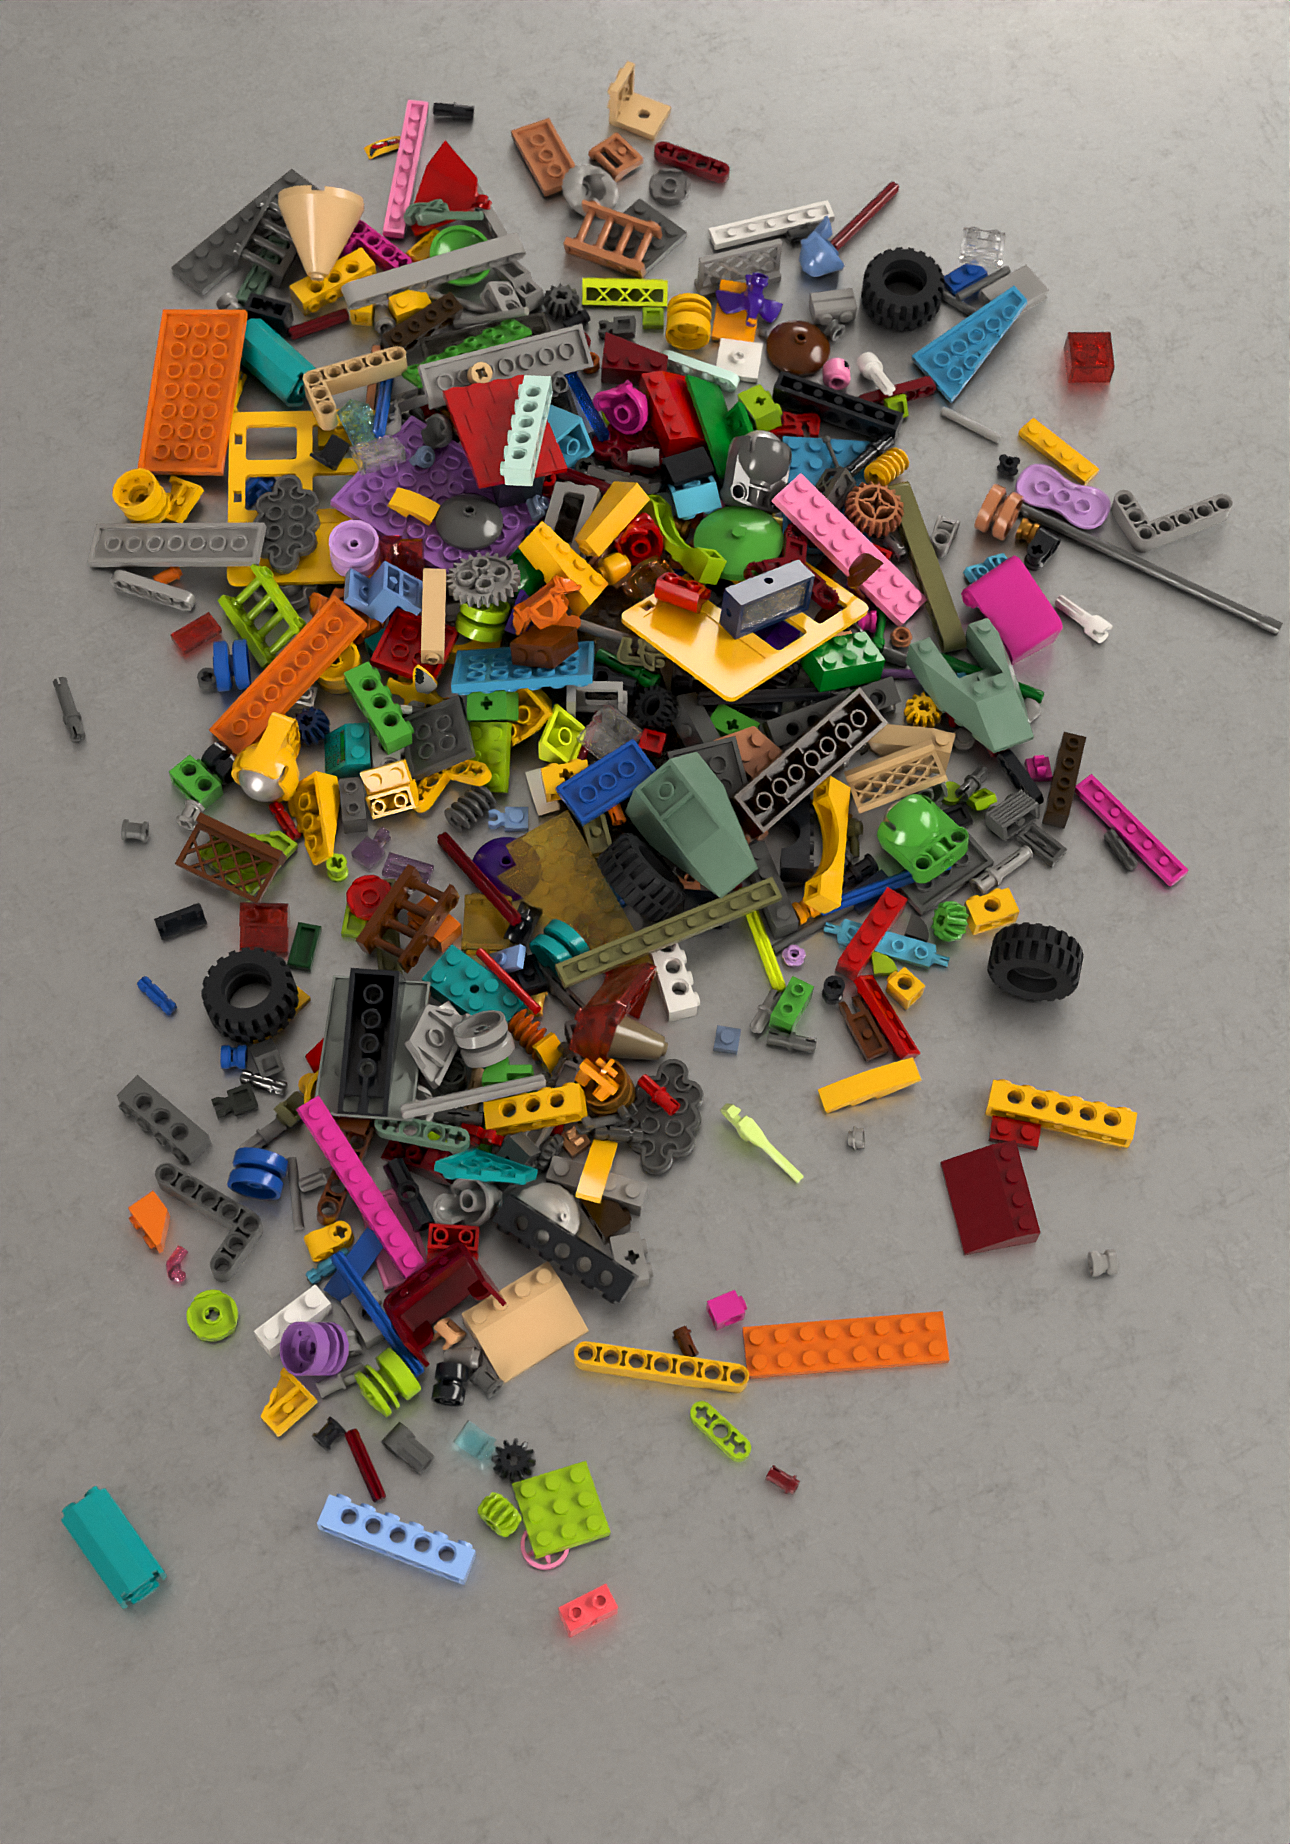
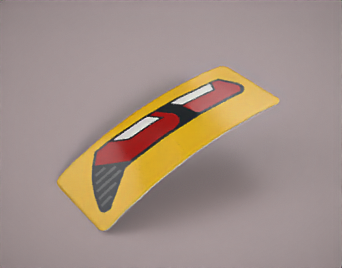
[364,136,401,159]

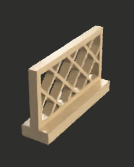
[844,739,948,814]

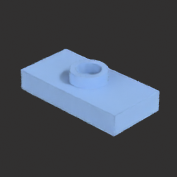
[485,944,526,976]

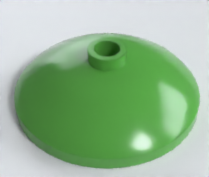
[429,225,491,286]

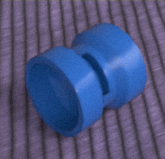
[220,1045,248,1069]

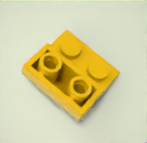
[360,759,419,819]

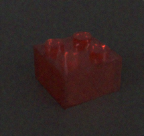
[1064,332,1115,383]

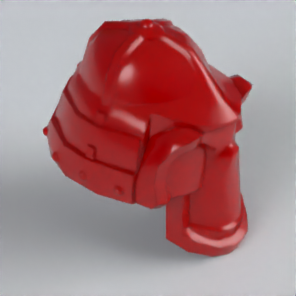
[614,512,664,567]

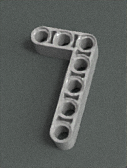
[1111,490,1233,553]

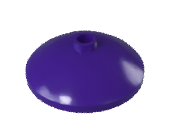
[472,837,542,902]

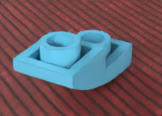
[963,553,1008,584]

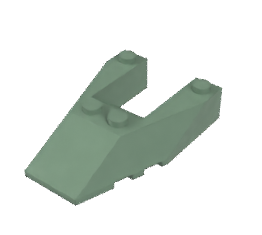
[905,618,1034,753]

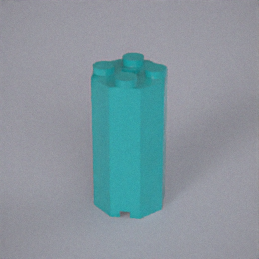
[241,319,317,407]
[61,1486,167,1609]

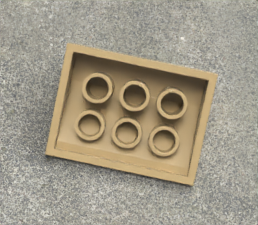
[462,1261,589,1384]

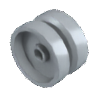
[453,1010,515,1068]

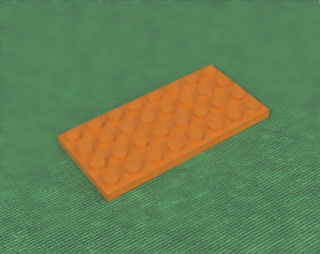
[137,309,248,476]

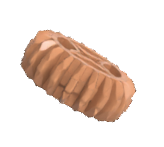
[844,480,904,539]

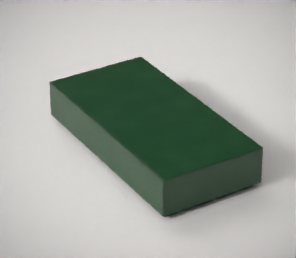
[287,922,322,972]

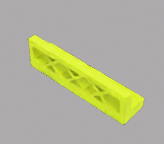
[582,277,668,307]

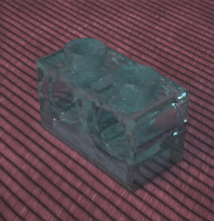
[337,399,385,452]

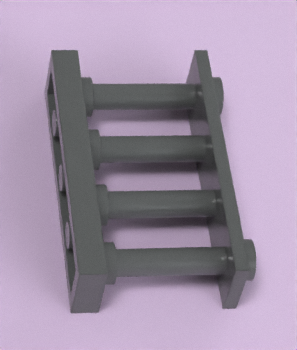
[232,190,298,288]

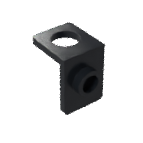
[309,434,350,471]

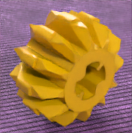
[904,691,943,728]

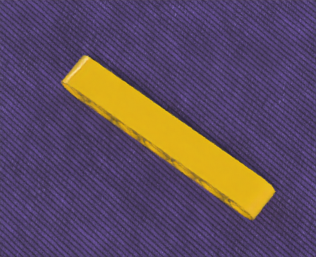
[574,1341,749,1393]

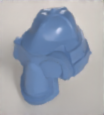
[799,215,845,277]

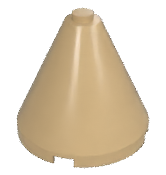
[278,185,364,281]

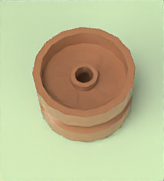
[974,483,1024,541]

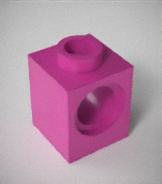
[706,1290,747,1331]

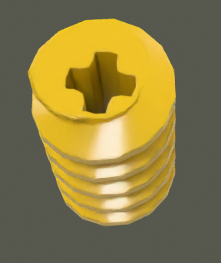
[864,447,909,486]

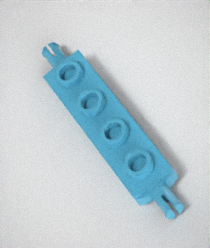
[824,919,950,969]

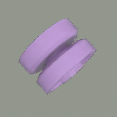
[329,520,380,577]

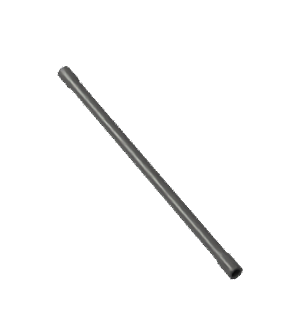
[1004,494,1283,635]

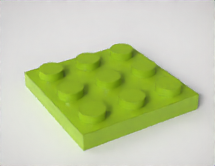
[512,1461,611,1559]

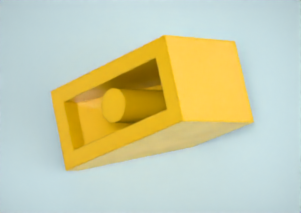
[388,290,432,326]

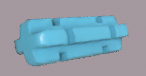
[306,1248,350,1285]

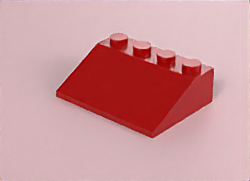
[638,371,709,457]

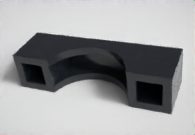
[779,795,815,883]

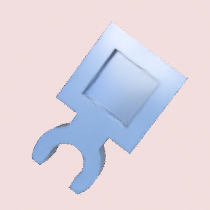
[488,807,528,832]

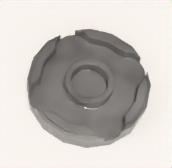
[649,168,691,206]

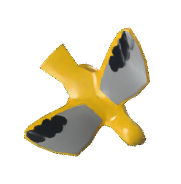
[386,665,449,726]

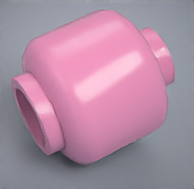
[822,358,851,390]

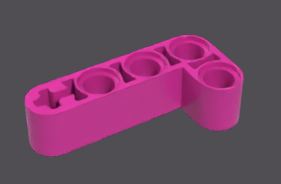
[338,220,412,271]

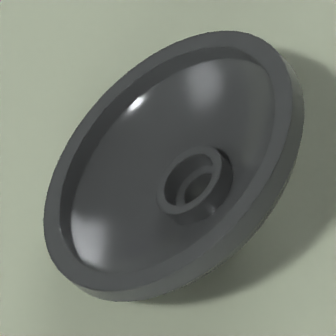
[435,493,503,551]

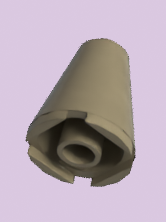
[599,1010,668,1060]

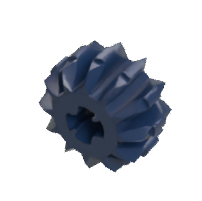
[295,706,331,747]

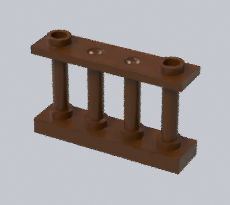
[355,864,460,974]

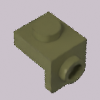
[273,1091,304,1127]

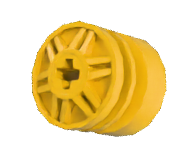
[665,293,712,350]
[112,468,171,523]

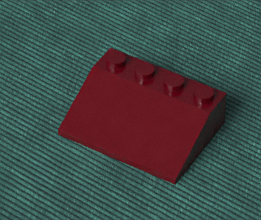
[940,1140,1041,1255]

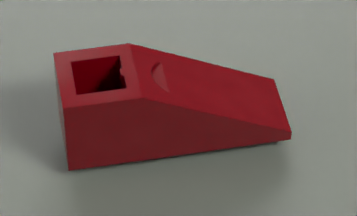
[380,1140,455,1186]

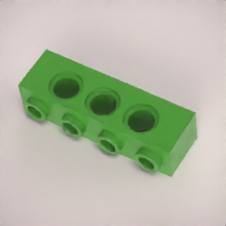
[344,661,414,755]

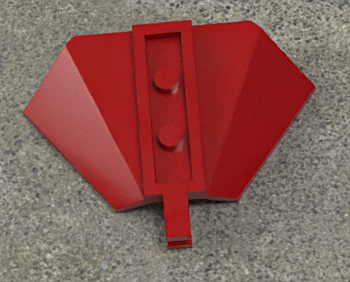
[410,140,492,236]

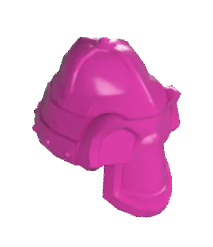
[593,380,649,435]

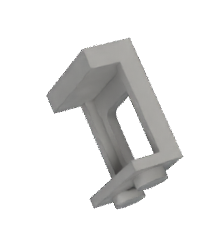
[566,681,627,725]

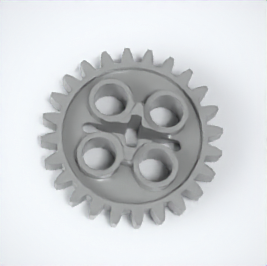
[446,552,521,608]

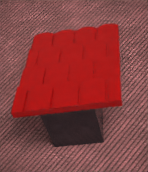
[442,375,568,508]

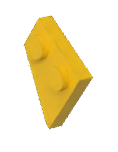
[164,476,205,523]
[260,1367,318,1437]

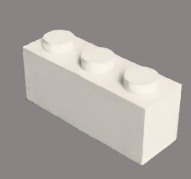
[254,1284,333,1359]

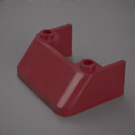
[383,1242,507,1367]

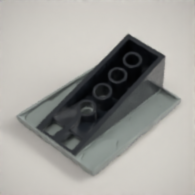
[315,968,431,1122]

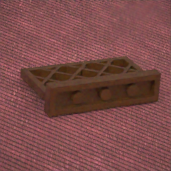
[175,812,287,905]

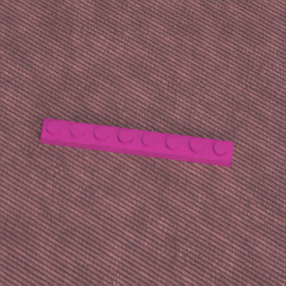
[296,1095,426,1280]

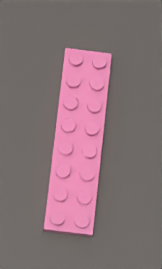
[771,473,928,627]

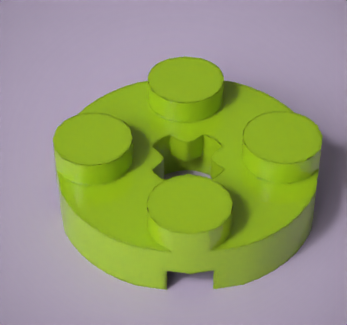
[186,1289,239,1341]

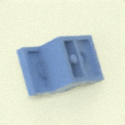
[344,561,423,623]

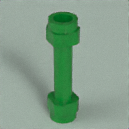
[872,607,888,654]

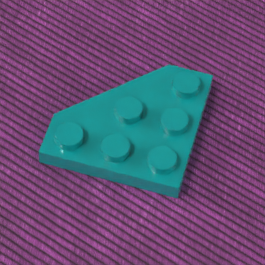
[434,1148,538,1185]

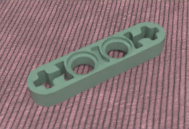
[375,1118,470,1153]

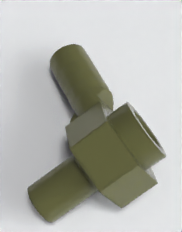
[847,818,863,858]

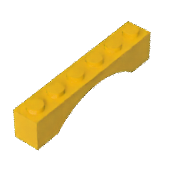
[804,776,850,914]

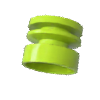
[354,1347,421,1418]

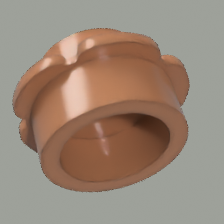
[890,626,912,648]

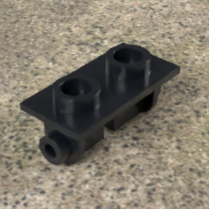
[154,903,207,940]

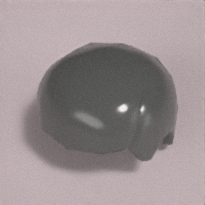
[421,413,453,450]

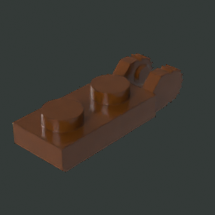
[838,995,889,1062]

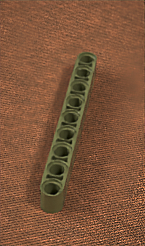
[888,481,966,653]

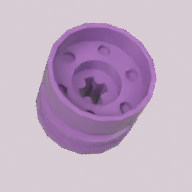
[280,1322,349,1376]

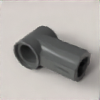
[381,1422,435,1474]

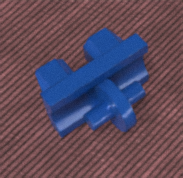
[238,477,276,507]

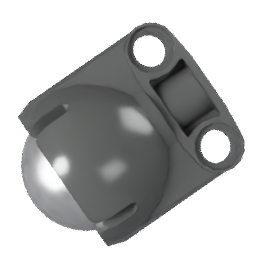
[720,430,792,515]

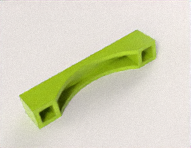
[638,494,727,585]

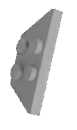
[404,1004,471,1089]

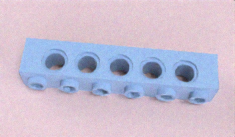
[317,1494,476,1585]

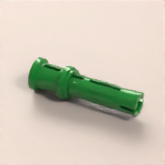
[595,648,663,689]

